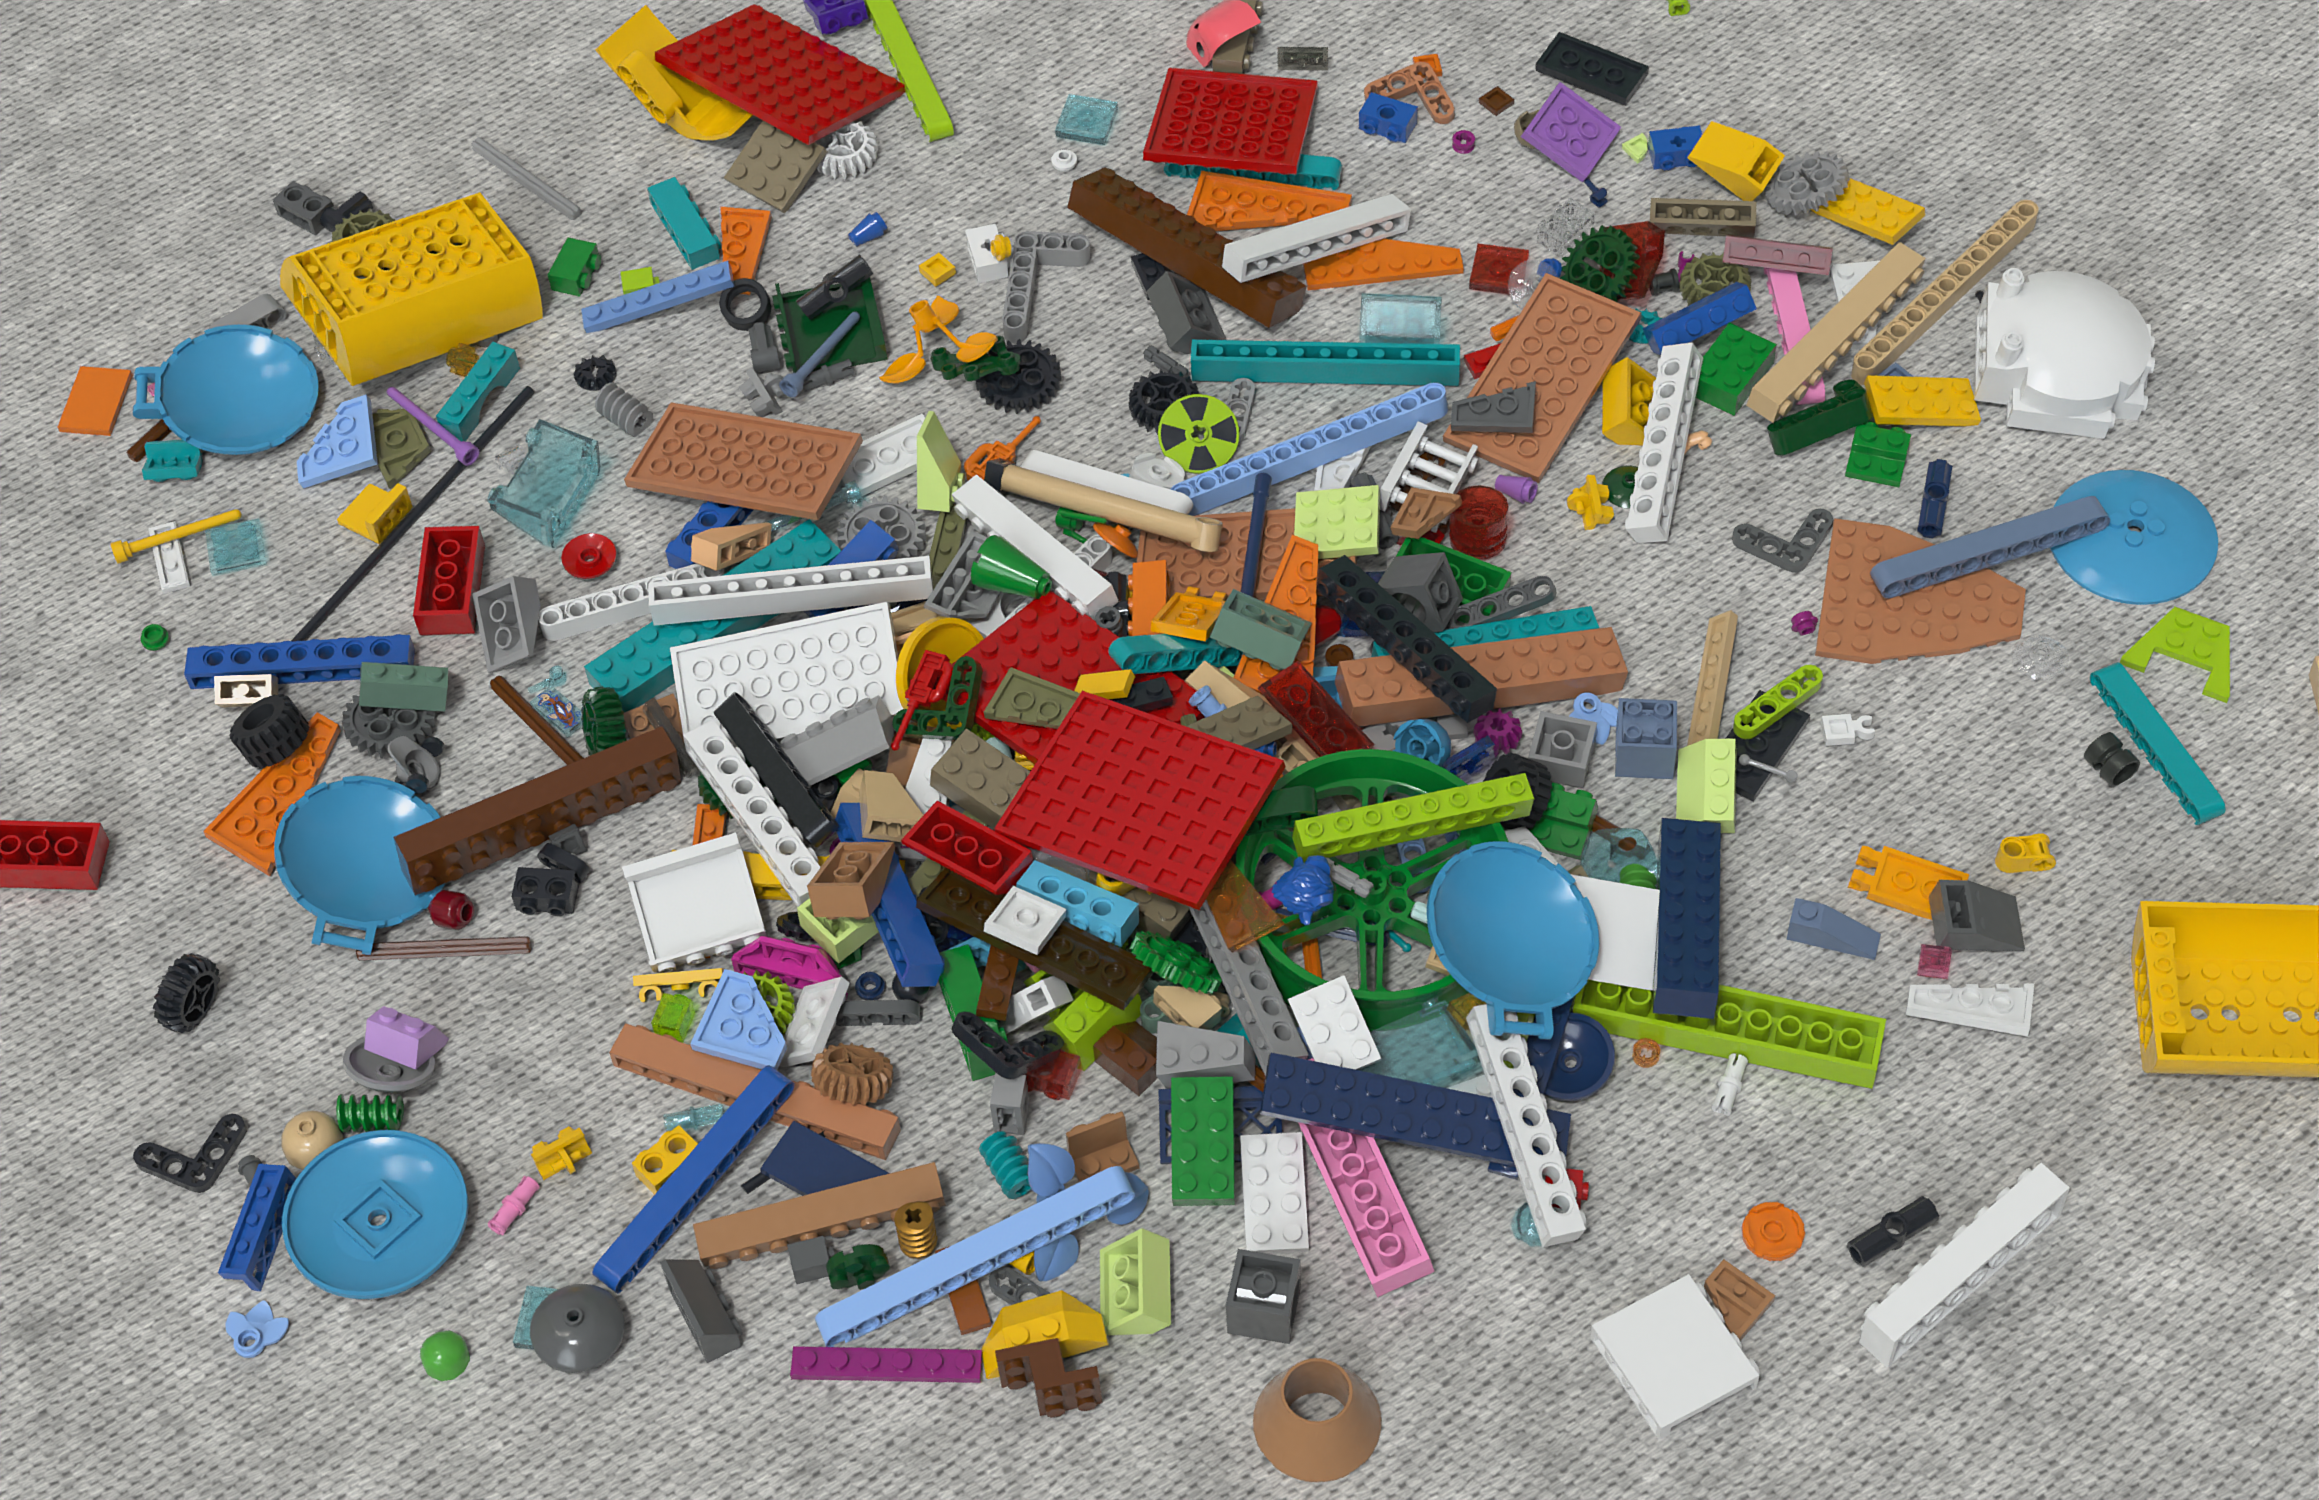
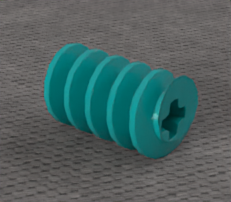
[979,1131,1032,1199]

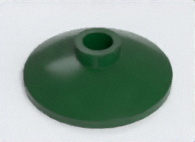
[1602,465,1638,509]

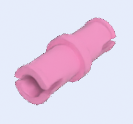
[488,1176,540,1235]

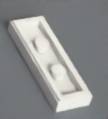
[148,521,190,594]

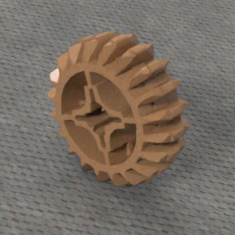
[811,1043,893,1105]

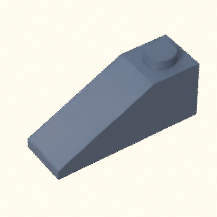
[1786,898,1881,960]

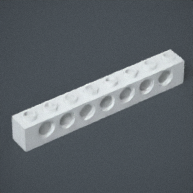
[1625,343,1703,543]
[683,719,821,907]
[1466,1004,1586,1247]

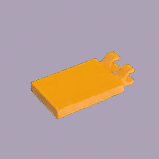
[1151,586,1227,641]
[1848,846,1969,920]

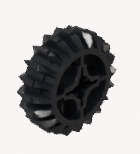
[1128,368,1199,435]
[153,953,220,1034]

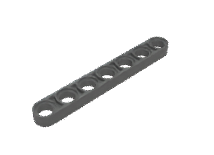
[1370,576,1557,654]

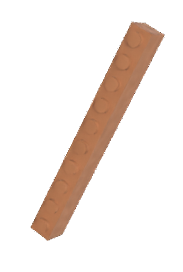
[609,1023,901,1161]

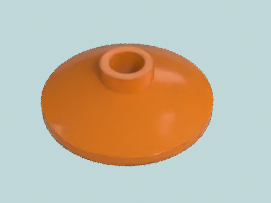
[1093,523,1138,559]

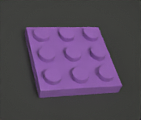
[1520,82,1621,182]

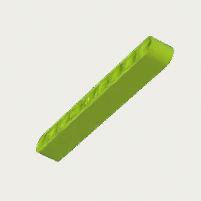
[864,0,954,143]

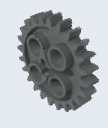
[342,695,436,758]

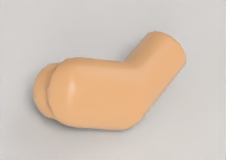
[1684,430,1712,455]

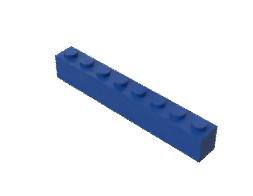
[835,803,945,987]

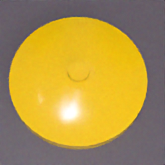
[896,617,984,730]

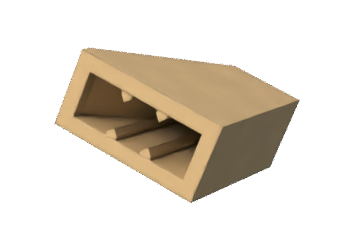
[859,770,923,842]

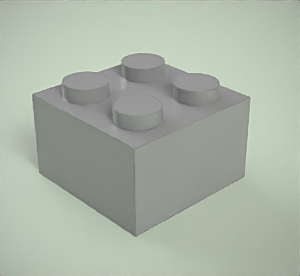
[1528,711,1597,788]

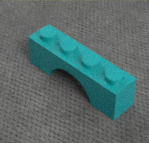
[436,341,520,442]

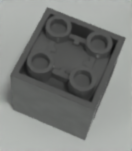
[1378,552,1463,632]
[1226,1249,1301,1344]

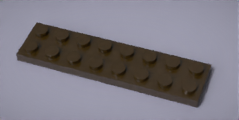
[916,867,1154,1011]

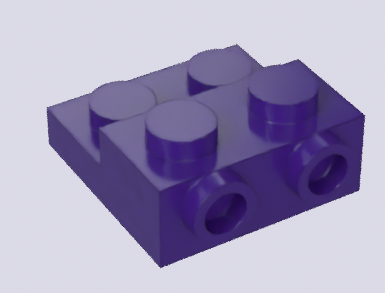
[803,0,868,34]

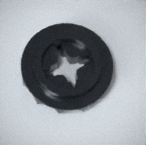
[573,354,616,391]
[776,912,812,940]

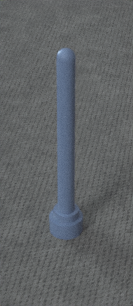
[779,312,860,397]

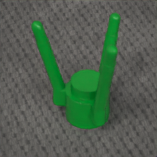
[1055,507,1107,544]

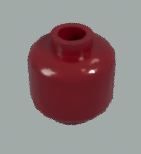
[429,890,474,930]

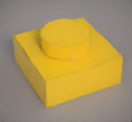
[919,253,956,287]

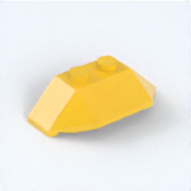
[981,1290,1109,1379]

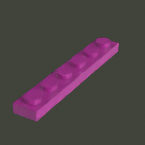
[790,1346,982,1383]

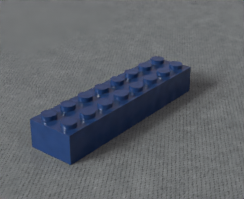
[1653,818,1721,1019]

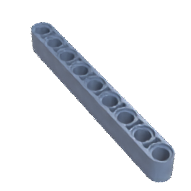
[1870,496,2110,598]

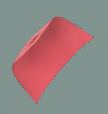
[1186,0,1261,67]

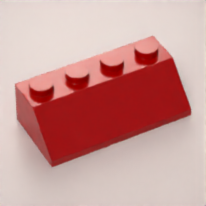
[901,800,1033,895]

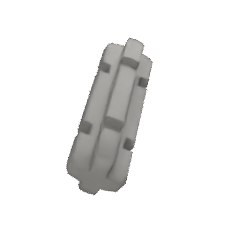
[1325,857,1373,898]

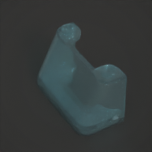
[488,419,601,548]
[1360,997,1481,1085]

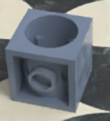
[1615,698,1677,779]

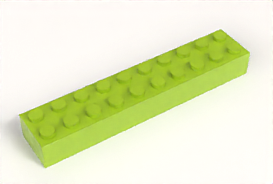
[1573,978,1886,1089]

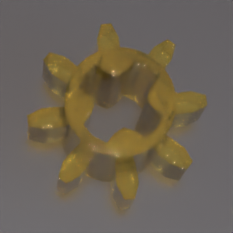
[446,343,479,377]

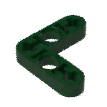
[892,656,983,740]

